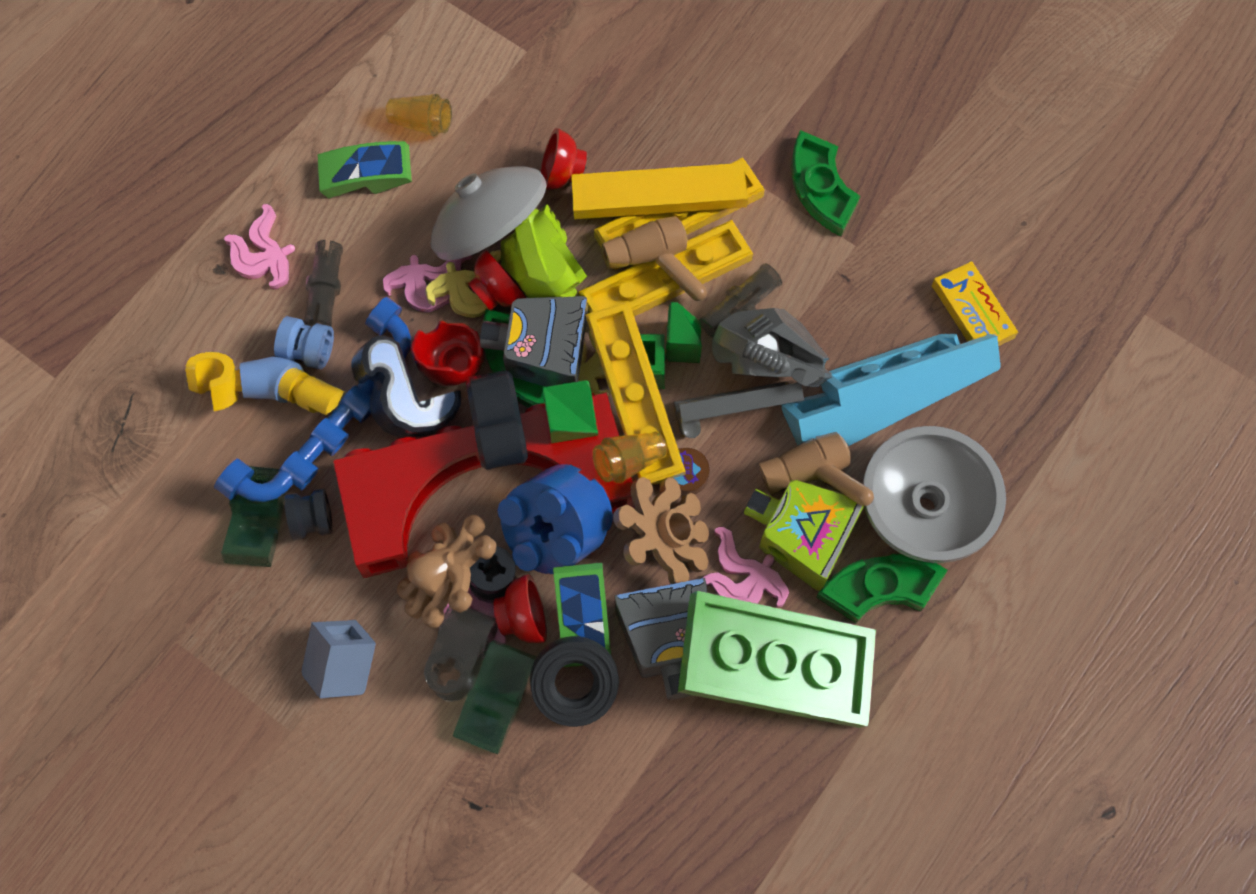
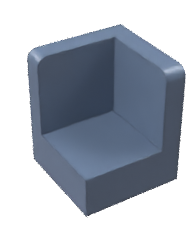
[301,620,376,698]

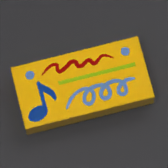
[931,261,1018,346]

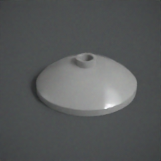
[430,166,547,260]
[863,426,1006,563]

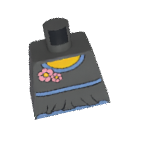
[480,296,588,387]
[615,578,707,700]

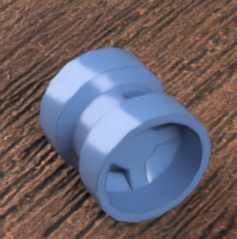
[274,316,334,370]

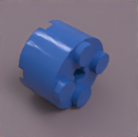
[497,464,613,574]

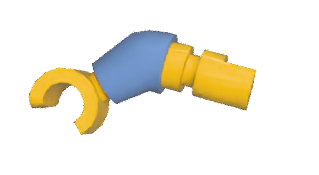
[185,352,344,415]

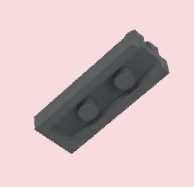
[674,380,804,438]

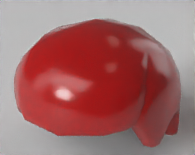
[410,321,485,387]

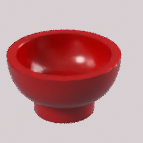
[540,128,587,190]
[467,249,526,311]
[494,574,547,644]

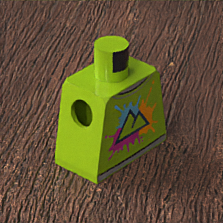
[744,480,864,591]

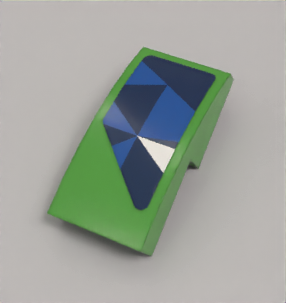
[317,141,412,199]
[553,563,611,667]

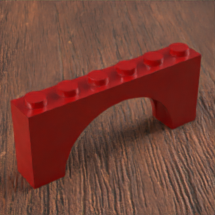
[333,392,635,578]

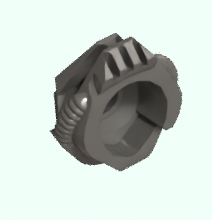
[712,308,832,387]

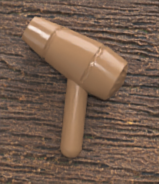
[601,216,707,301]
[759,432,874,506]

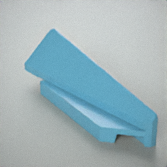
[781,334,1001,446]

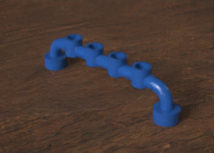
[214,297,411,502]

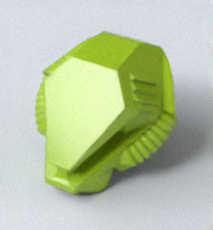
[501,204,587,298]

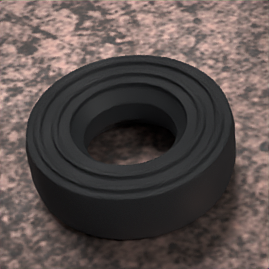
[530,636,619,727]

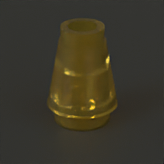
[386,94,452,137]
[593,431,667,483]

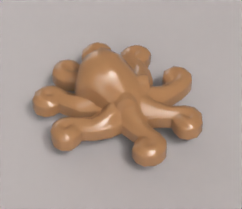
[613,477,709,584]
[397,515,496,628]

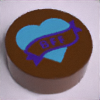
[674,448,710,496]

